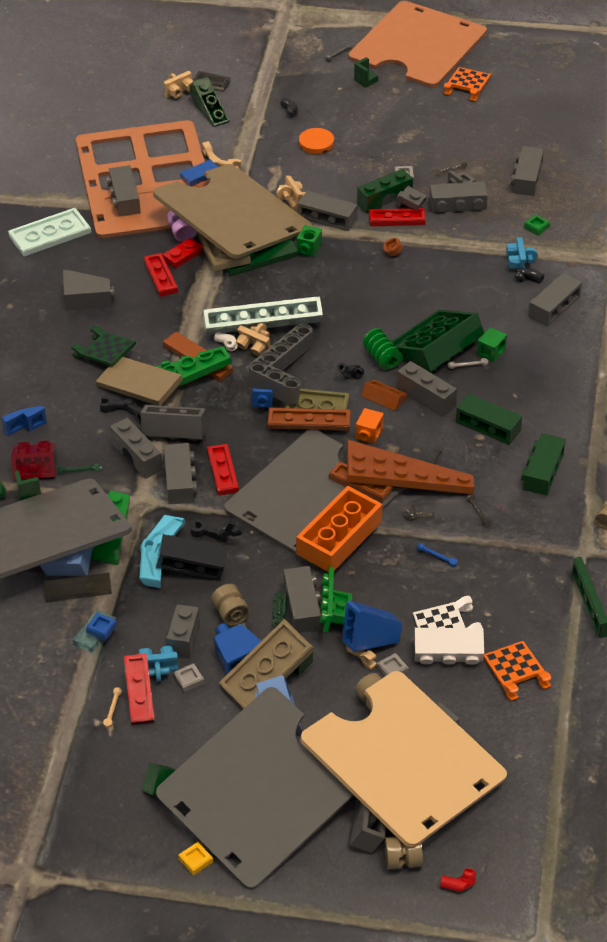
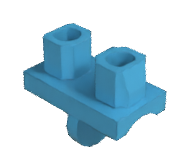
[506,237,538,269]
[139,646,179,682]

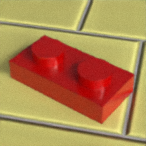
[162,237,203,269]

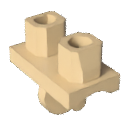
[163,71,193,99]
[276,176,306,210]
[236,323,272,356]

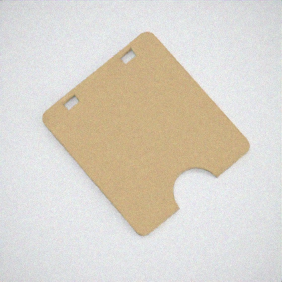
[300,671,507,847]

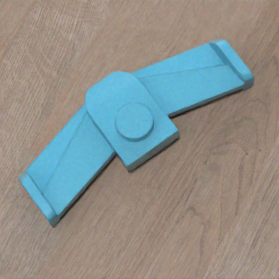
[139,515,185,588]

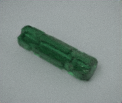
[272,591,287,628]

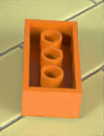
[296,486,383,572]

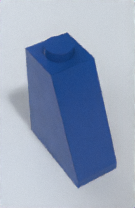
[342,601,402,652]

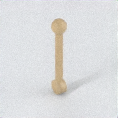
[103,687,122,728]

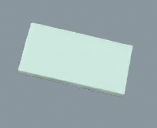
[8,208,91,257]

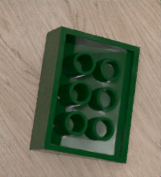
[391,309,484,372]

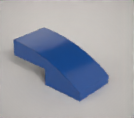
[2,406,47,436]

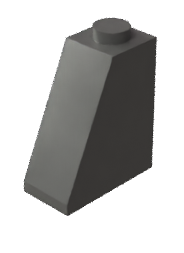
[63,270,115,309]

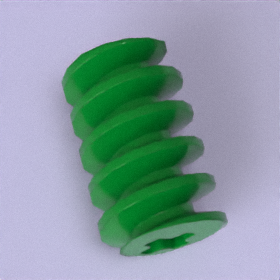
[363,328,403,370]

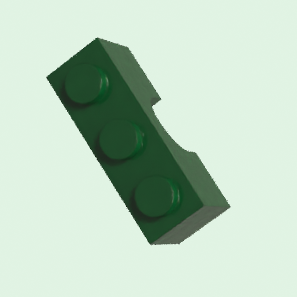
[357,169,413,214]

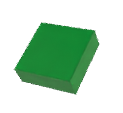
[524,215,550,236]

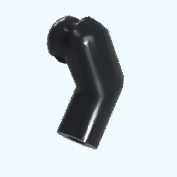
[515,268,545,283]

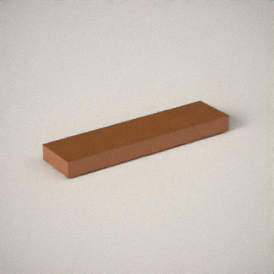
[163,331,234,382]
[268,408,351,431]

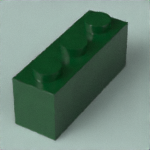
[456,393,522,445]
[521,433,566,496]

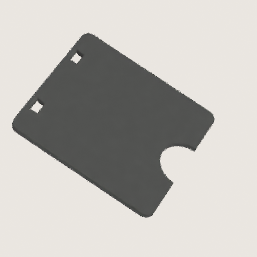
[225,430,405,567]
[0,479,132,579]
[156,687,354,889]

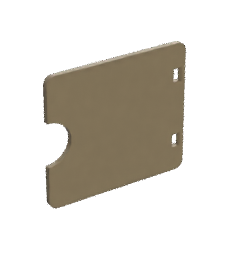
[153,164,312,258]

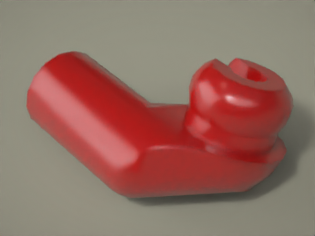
[440,868,476,892]

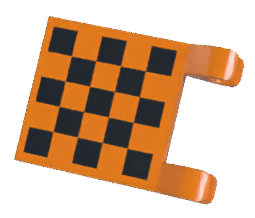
[443,67,491,101]
[483,641,551,701]

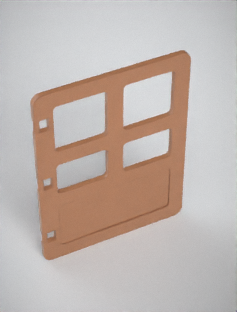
[76,120,209,238]

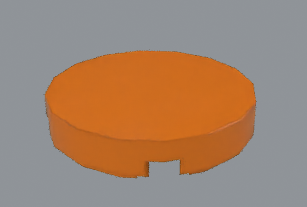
[299,128,334,154]

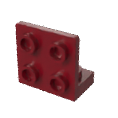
[11,441,56,480]

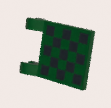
[71,325,136,367]

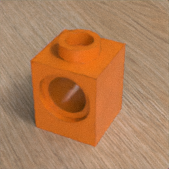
[356,408,384,444]

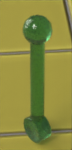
[57,462,101,474]

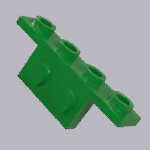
[320,567,352,633]

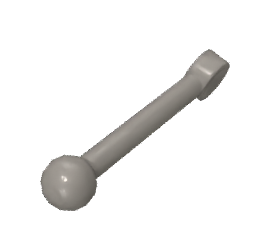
[448,358,488,369]

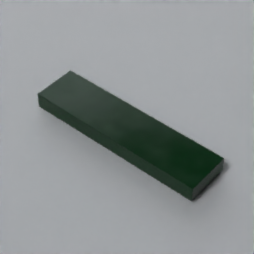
[226,240,299,276]
[572,557,607,638]

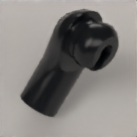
[280,97,298,116]
[337,363,364,379]

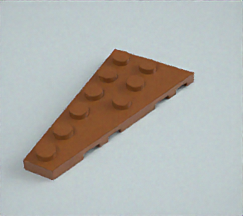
[347,440,474,494]

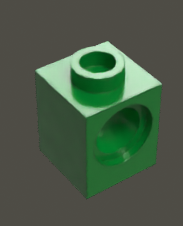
[297,225,322,257]
[477,327,507,362]

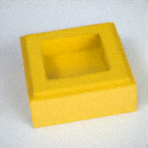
[178,842,213,876]

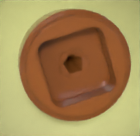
[383,238,403,256]

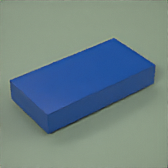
[180,159,218,186]

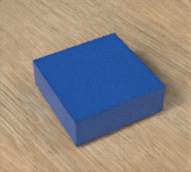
[86,613,117,641]

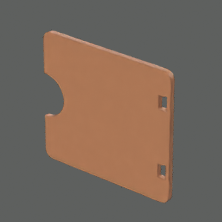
[349,1,487,87]

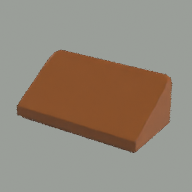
[362,380,408,410]

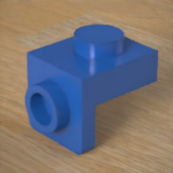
[252,387,273,408]

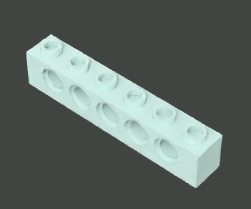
[203,296,323,335]

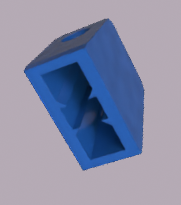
[214,623,261,675]

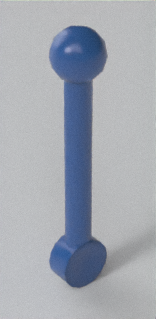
[417,543,458,567]

